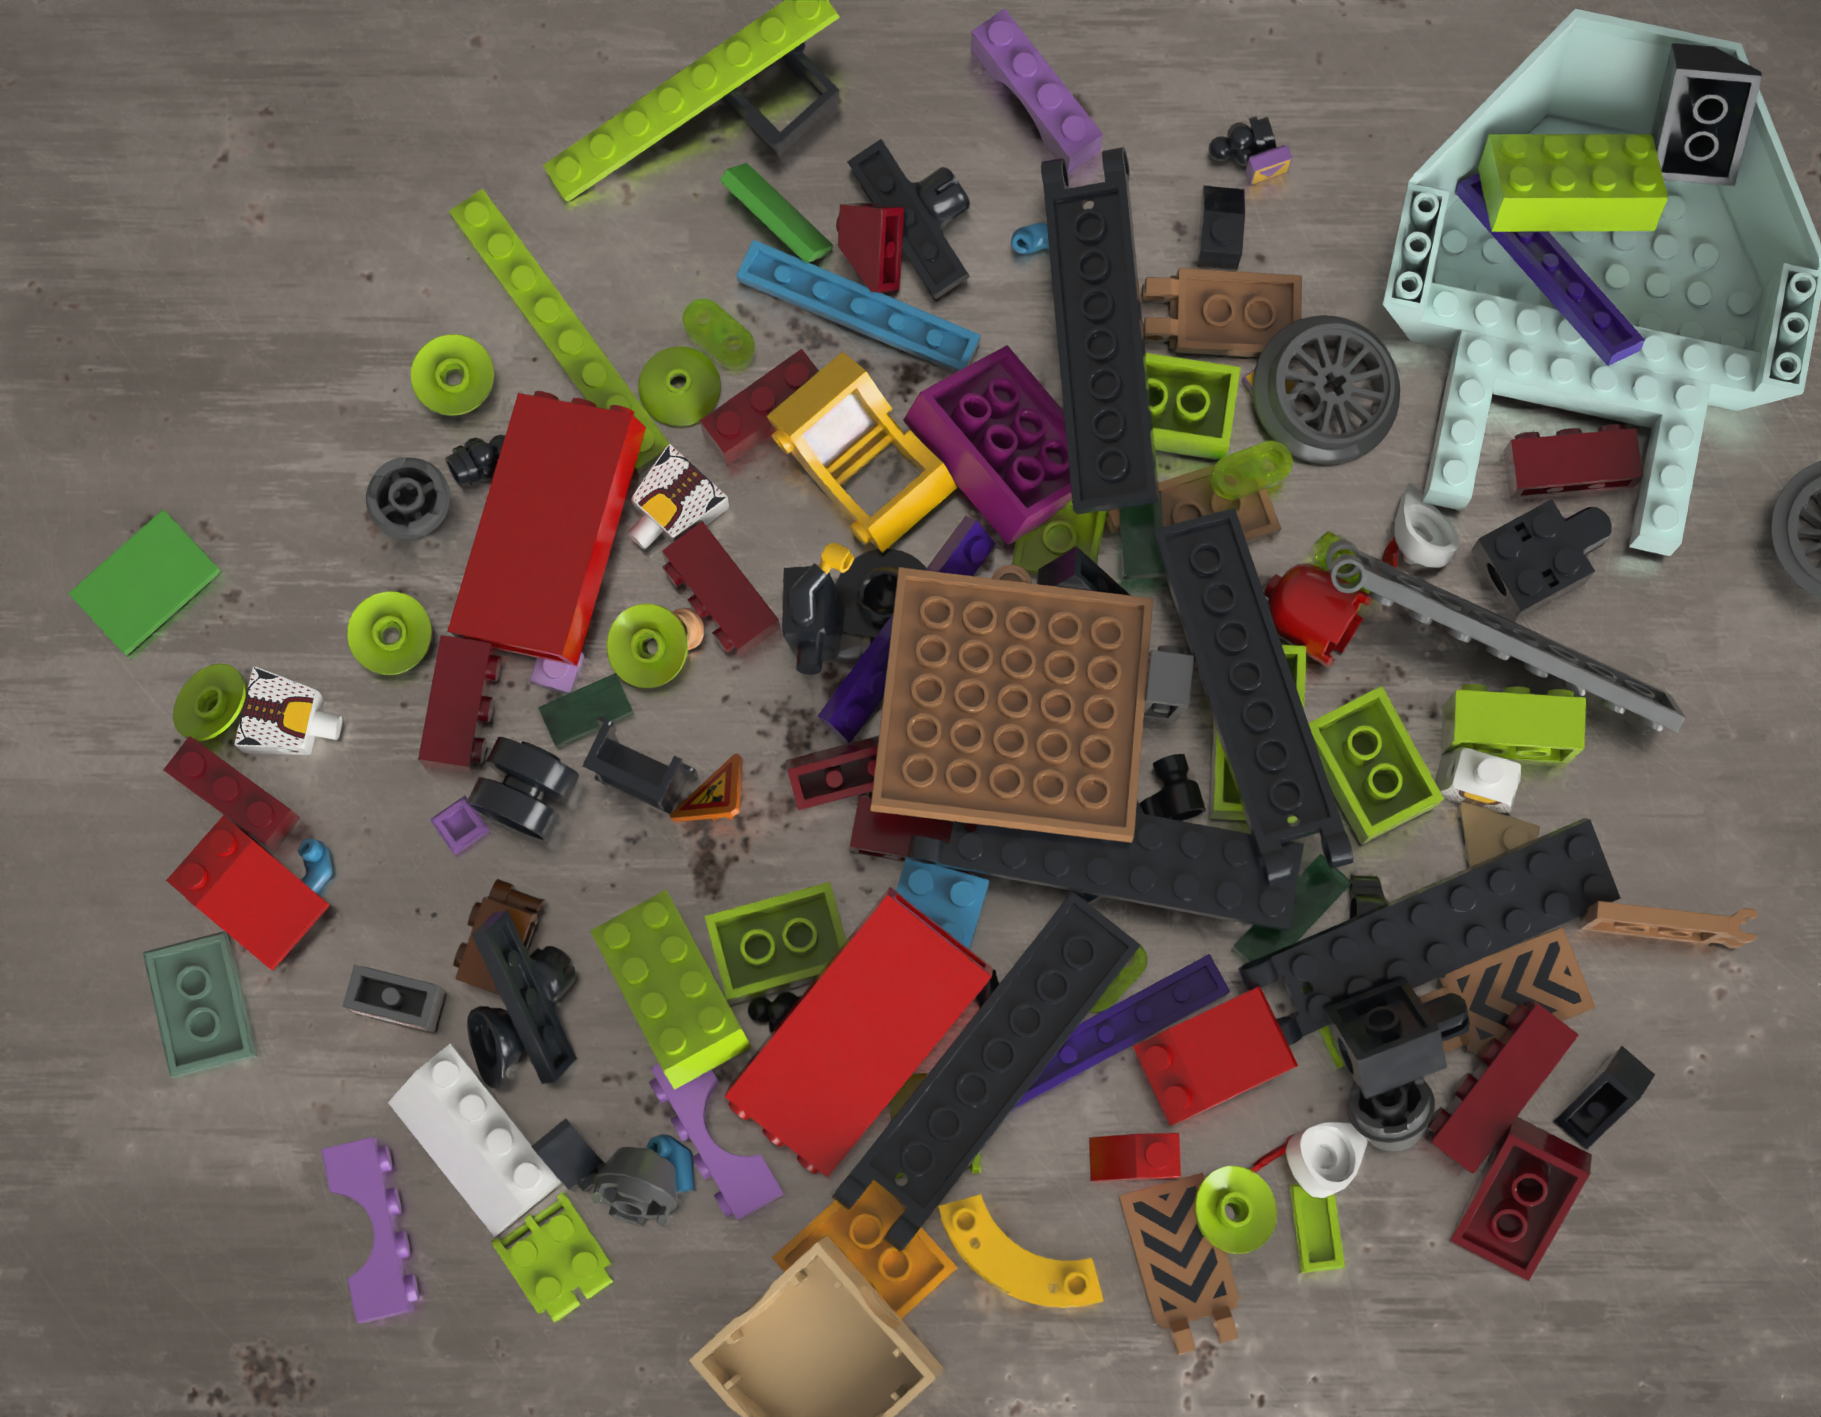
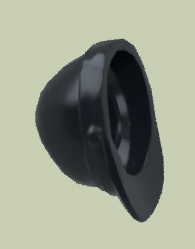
[467,1006,524,1089]

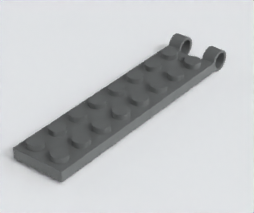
[1325,540,1686,732]

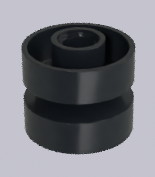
[466,737,580,842]

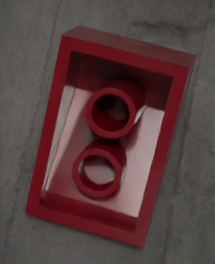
[1450,1117,1592,1281]

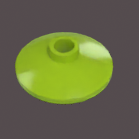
[410,334,494,416]
[638,346,721,427]
[347,591,432,675]
[606,603,688,688]
[173,663,246,741]
[1194,1166,1277,1254]

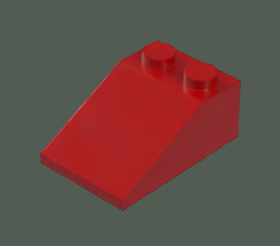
[166,815,330,971]
[1133,986,1298,1126]

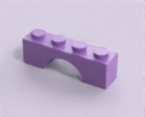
[971,8,1103,174]
[649,1063,784,1222]
[321,1137,419,1323]

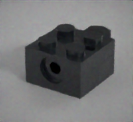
[1472,499,1612,621]
[1324,977,1470,1099]

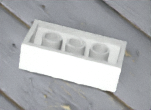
[388,1044,562,1238]

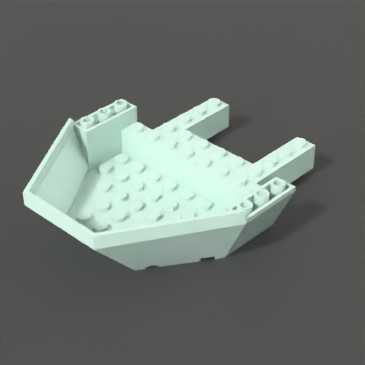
[1383,9,1821,556]

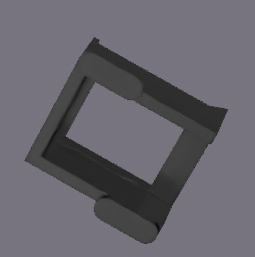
[724,42,839,157]
[582,716,698,814]

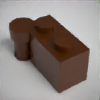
[453,879,545,995]

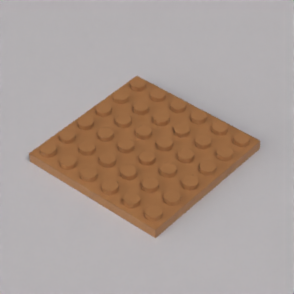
[870,567,1154,843]

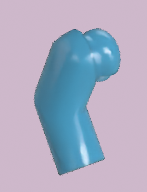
[1011,222,1049,254]
[298,838,332,894]
[647,1134,695,1192]

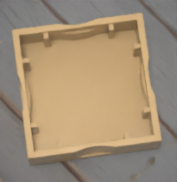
[689,1236,945,1417]

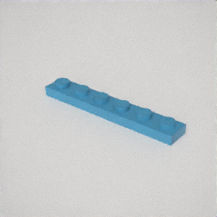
[736,239,981,373]

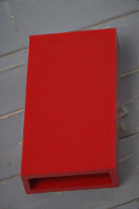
[447,391,646,666]
[724,887,993,1178]

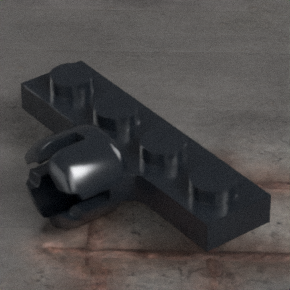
[847,139,970,299]
[472,910,576,1084]

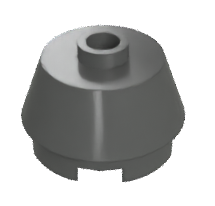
[366,457,450,539]
[1347,1077,1435,1152]
[592,1147,677,1226]

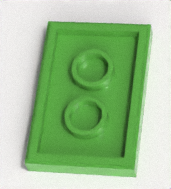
[68,509,221,656]

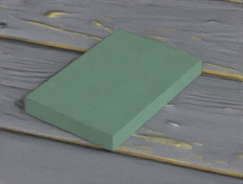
[143,931,257,1078]

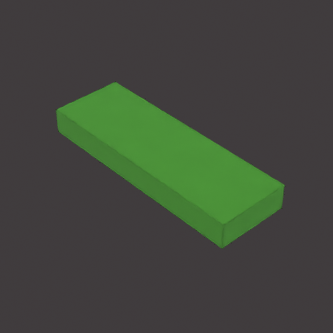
[720,163,834,263]

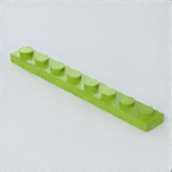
[543,0,840,202]
[449,188,670,473]

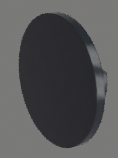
[835,549,926,639]

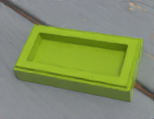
[1288,1184,1345,1273]

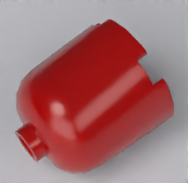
[1264,563,1372,668]

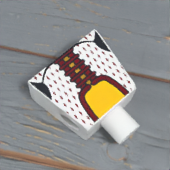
[627,444,730,550]
[234,667,342,755]
[1435,747,1521,816]

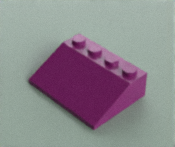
[903,345,1072,545]

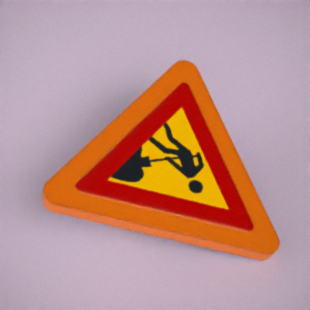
[670,754,743,822]

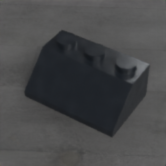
[1651,43,1762,186]

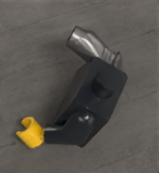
[782,543,874,675]

